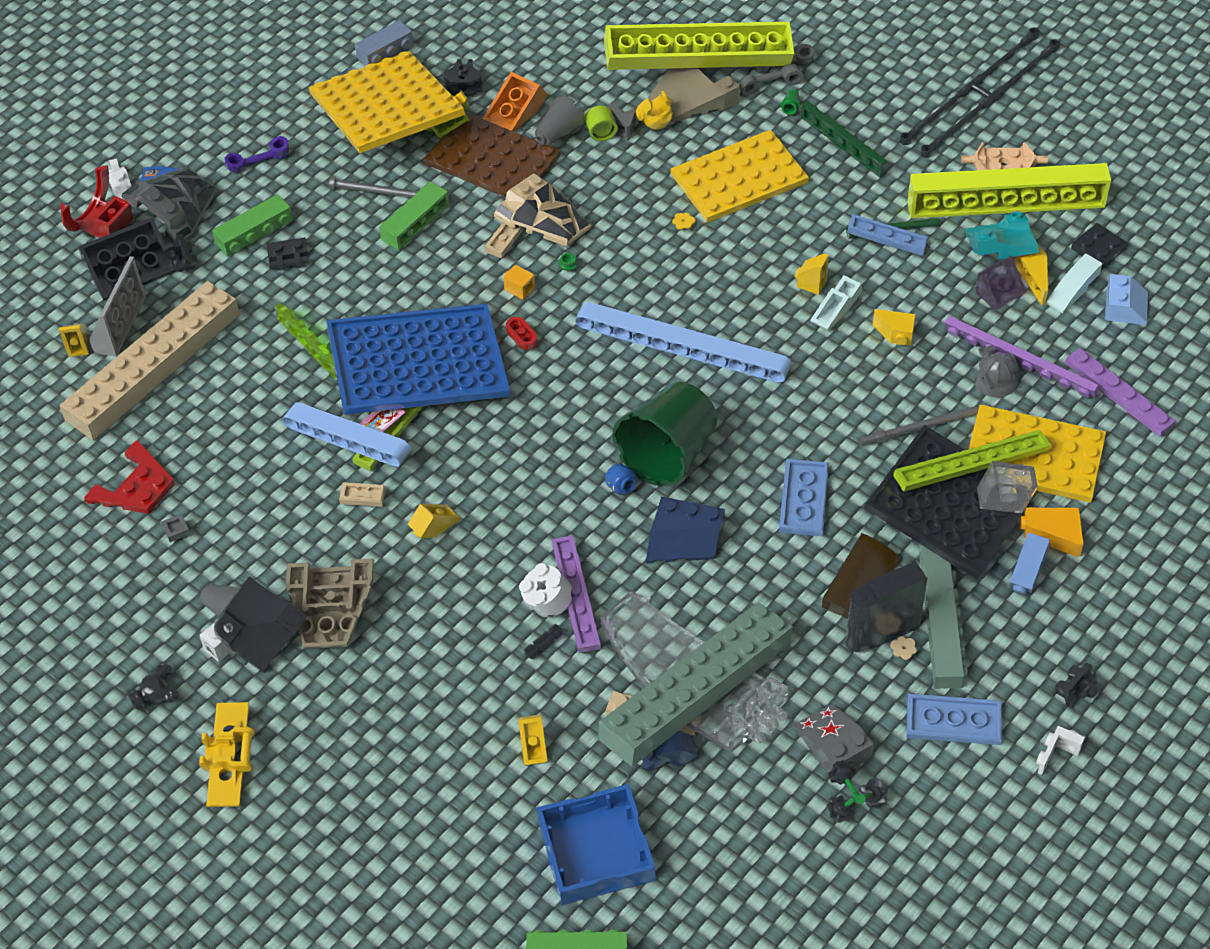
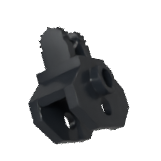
[443,59,482,96]

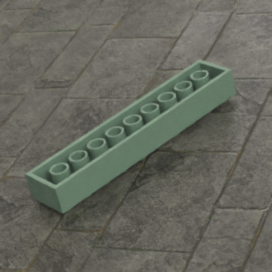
[598,602,793,767]

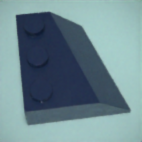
[646,496,725,564]

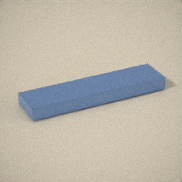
[847,214,928,256]

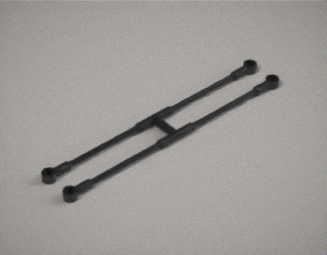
[900,27,1061,158]

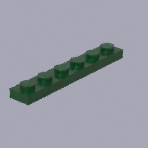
[801,101,887,178]

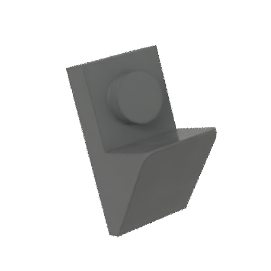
[607,102,637,141]

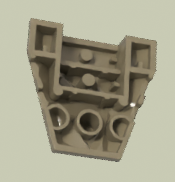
[286,558,374,649]

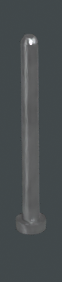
[329,176,419,198]

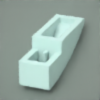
[1046,254,1102,313]
[810,276,863,330]

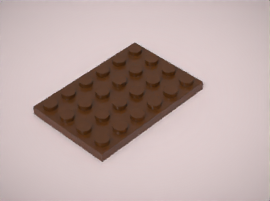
[424,112,561,197]

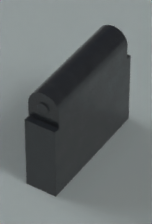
[845,561,928,652]

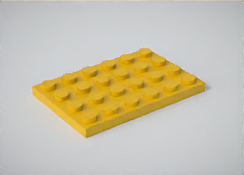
[671,129,809,223]
[968,405,1106,503]

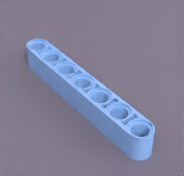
[282,402,411,467]

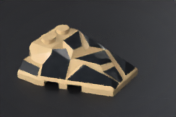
[494,173,591,246]

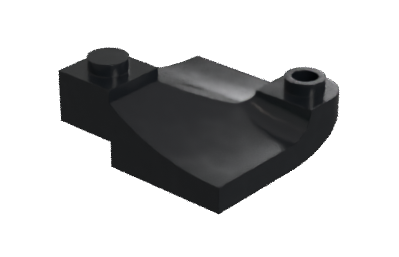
[214,577,308,672]

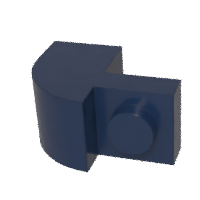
[642,731,698,772]

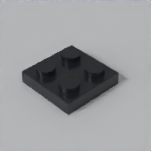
[1071,223,1128,269]

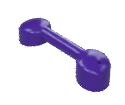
[224,136,289,173]

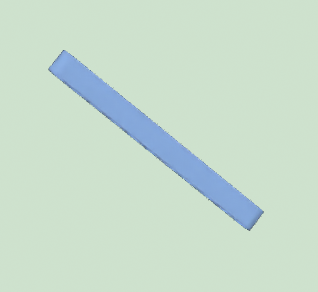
[575,302,792,383]

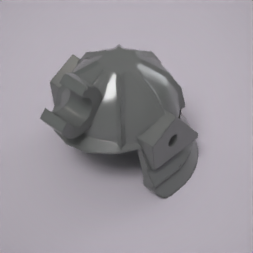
[975,345,1019,397]

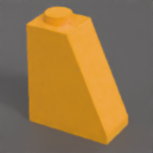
[1020,508,1083,557]

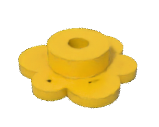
[672,213,695,230]

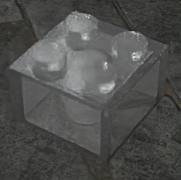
[977,461,1038,514]

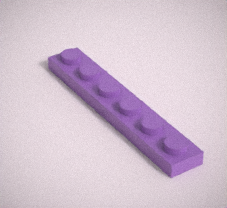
[1065,348,1175,437]
[551,535,601,653]

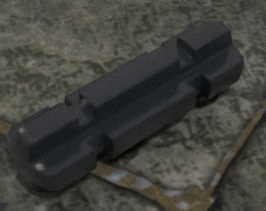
[524,624,562,659]

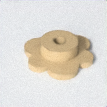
[890,636,917,660]

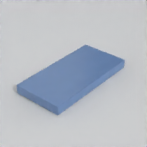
[779,459,829,537]
[906,694,1002,745]

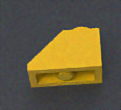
[795,253,829,295]
[873,309,915,346]
[59,323,89,357]
[408,503,460,539]

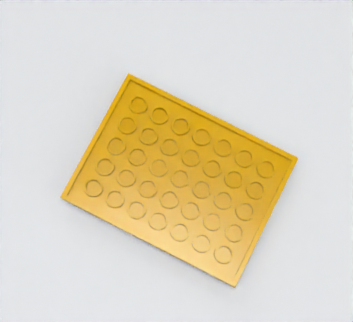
[309,51,465,153]

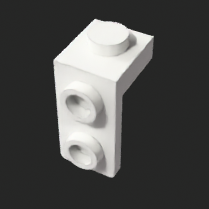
[1036,726,1085,775]

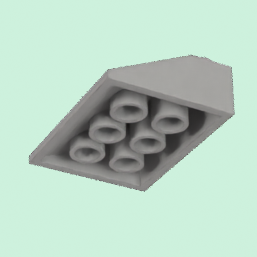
[89,257,146,357]

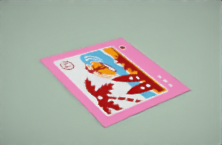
[359,409,405,432]

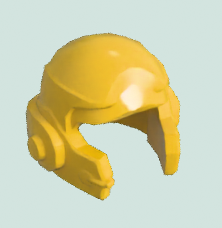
[635,91,673,130]

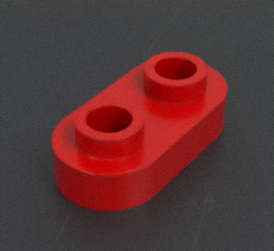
[506,317,538,350]

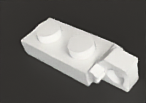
[109,158,132,199]

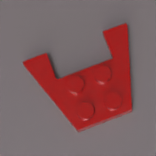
[84,440,175,514]

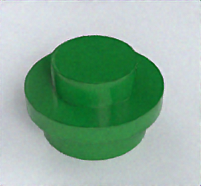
[558,252,578,271]

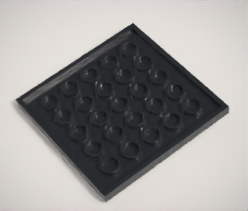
[864,424,1035,580]

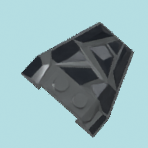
[121,166,217,241]

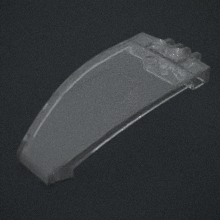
[601,592,789,753]

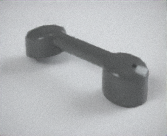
[752,44,814,74]
[739,64,804,96]

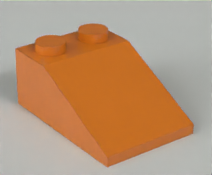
[482,72,548,132]

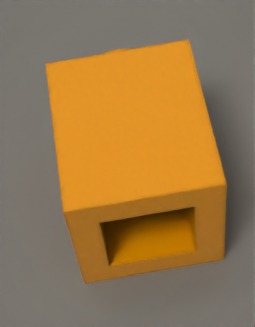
[503,265,535,300]

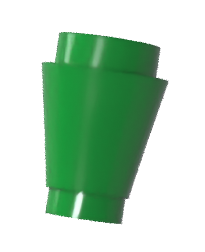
[781,89,799,115]

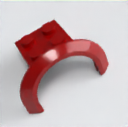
[60,165,133,238]

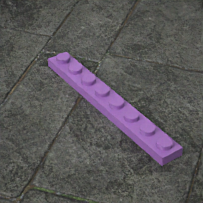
[945,316,1099,399]

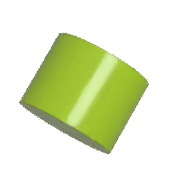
[585,105,617,141]

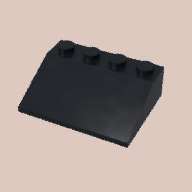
[78,217,177,300]

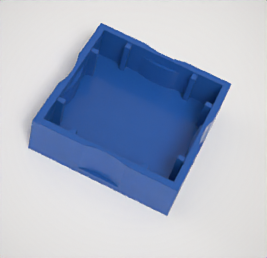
[536,784,656,906]

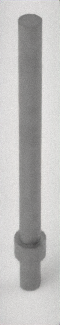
[858,406,978,446]

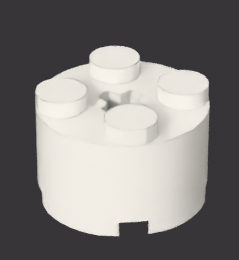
[519,563,573,617]

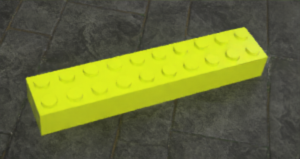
[604,22,794,70]
[907,163,1111,218]

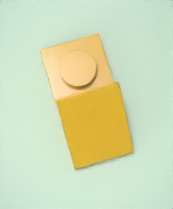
[518,715,548,765]

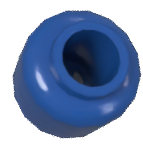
[605,464,637,495]

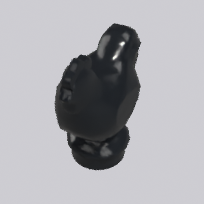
[128,663,179,710]

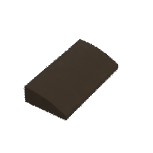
[822,533,901,619]

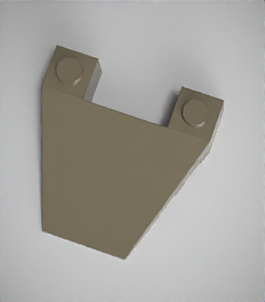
[648,68,740,122]

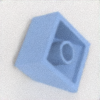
[1105,274,1148,325]

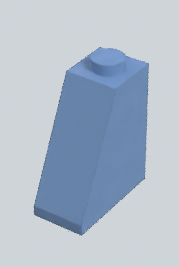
[1010,532,1050,594]

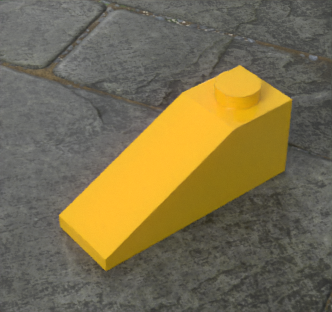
[1014,245,1048,305]

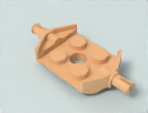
[961,142,1048,170]

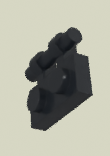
[266,237,309,271]

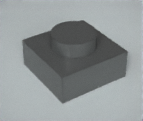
[161,514,190,542]

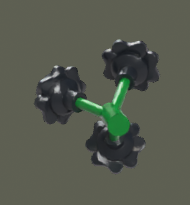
[827,760,888,823]

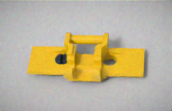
[199,702,255,807]

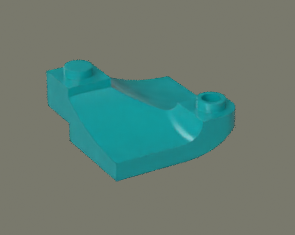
[966,211,1039,259]

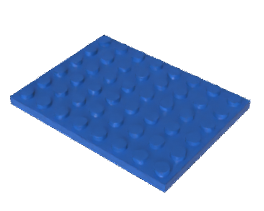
[327,304,510,415]

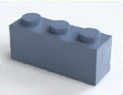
[355,20,414,66]

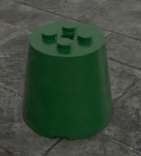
[612,382,717,486]

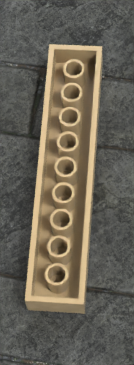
[59,281,240,441]

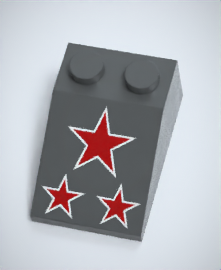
[793,704,874,773]

